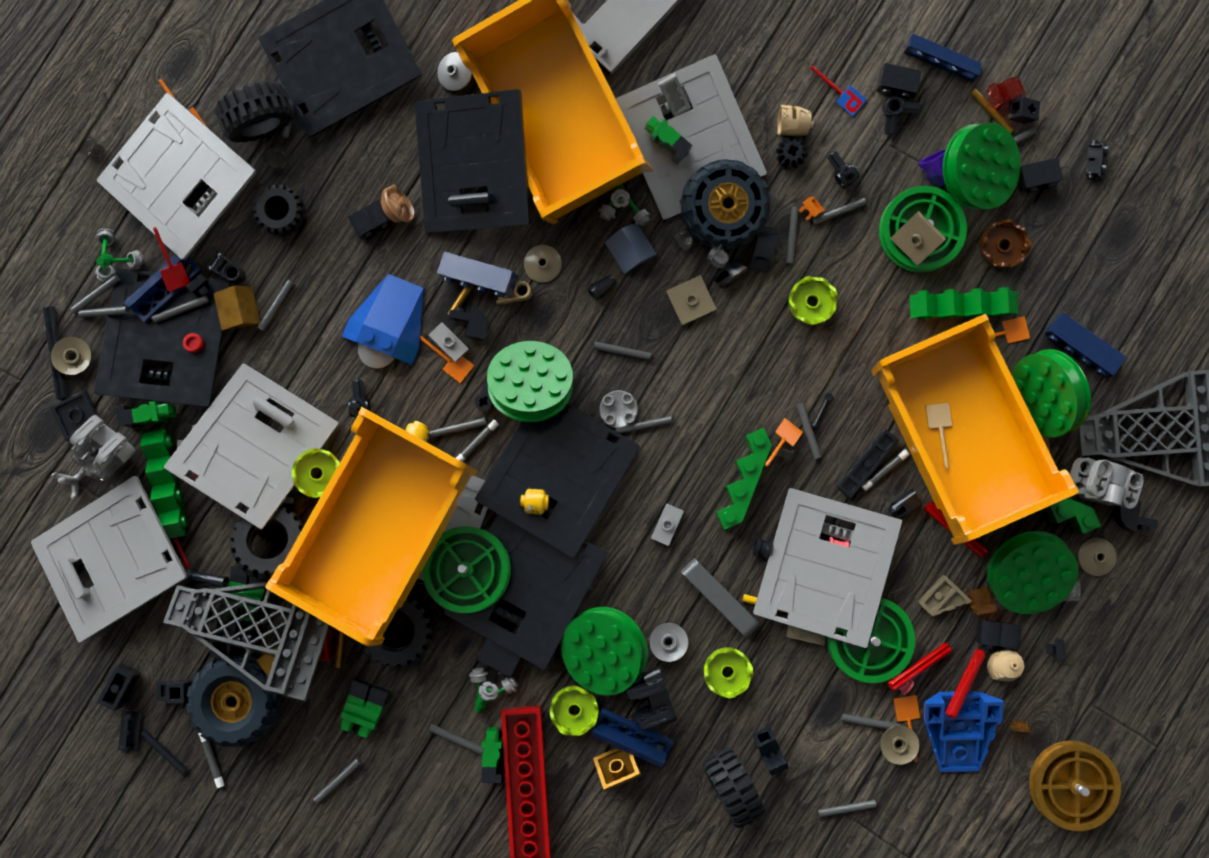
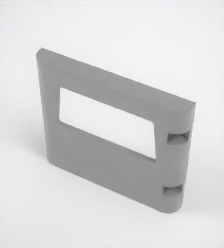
[573,0,682,74]

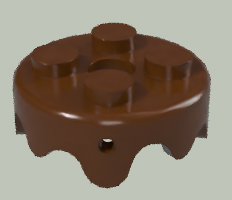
[980,219,1032,269]

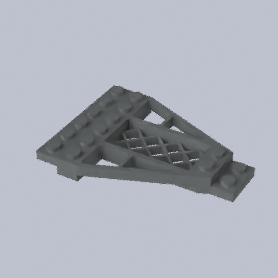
[1077,370,1209,486]
[163,582,331,702]

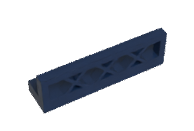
[904,34,982,82]
[124,255,202,323]
[591,708,674,768]

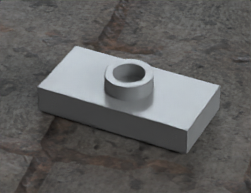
[658,73,691,117]
[428,323,469,363]
[651,503,684,546]

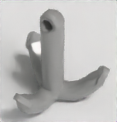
[52,467,86,500]

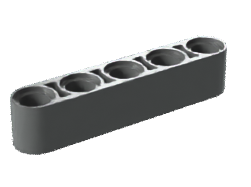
[680,558,760,638]

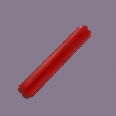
[924,502,988,558]
[888,643,952,691]
[945,649,986,719]

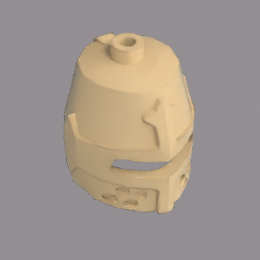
[777,105,814,137]
[987,650,1024,681]

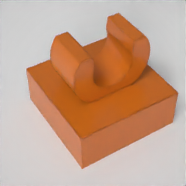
[799,196,825,220]

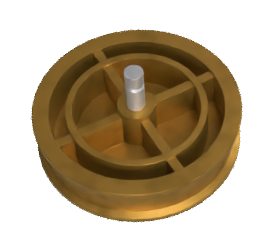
[1029,741,1121,831]

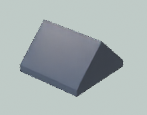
[605,223,657,275]

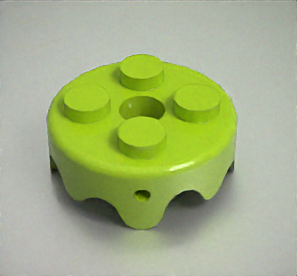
[788,276,838,325]
[291,448,340,498]
[703,647,753,698]
[550,685,598,736]

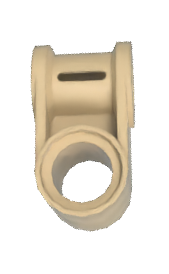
[496,281,532,304]

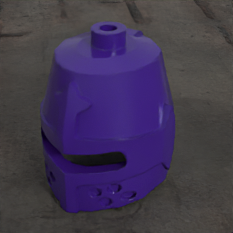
[917,149,946,187]

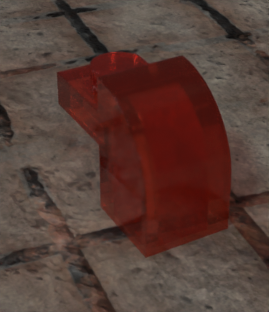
[986,76,1026,108]

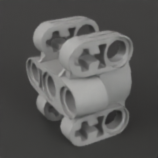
[70,415,136,481]
[1070,458,1144,509]

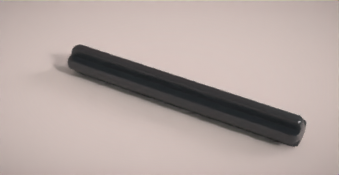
[43,306,68,400]

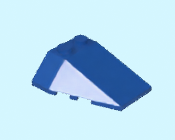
[342,274,424,366]
[924,691,1004,772]

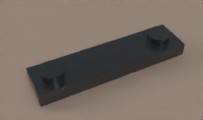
[835,428,899,499]

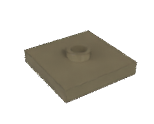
[890,211,946,266]
[666,275,717,326]

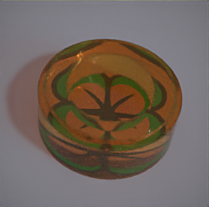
[1010,721,1031,732]

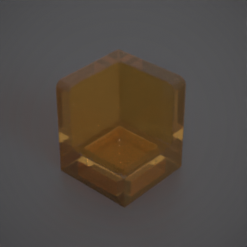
[968,587,997,615]

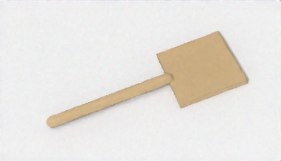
[925,403,952,469]

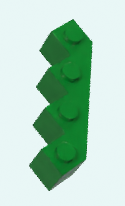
[909,287,1019,320]
[715,428,772,530]
[140,429,189,539]
[1044,498,1101,534]

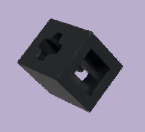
[1008,97,1040,124]

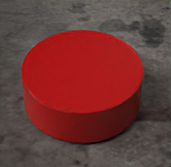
[183,333,204,353]

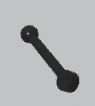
[811,393,833,430]

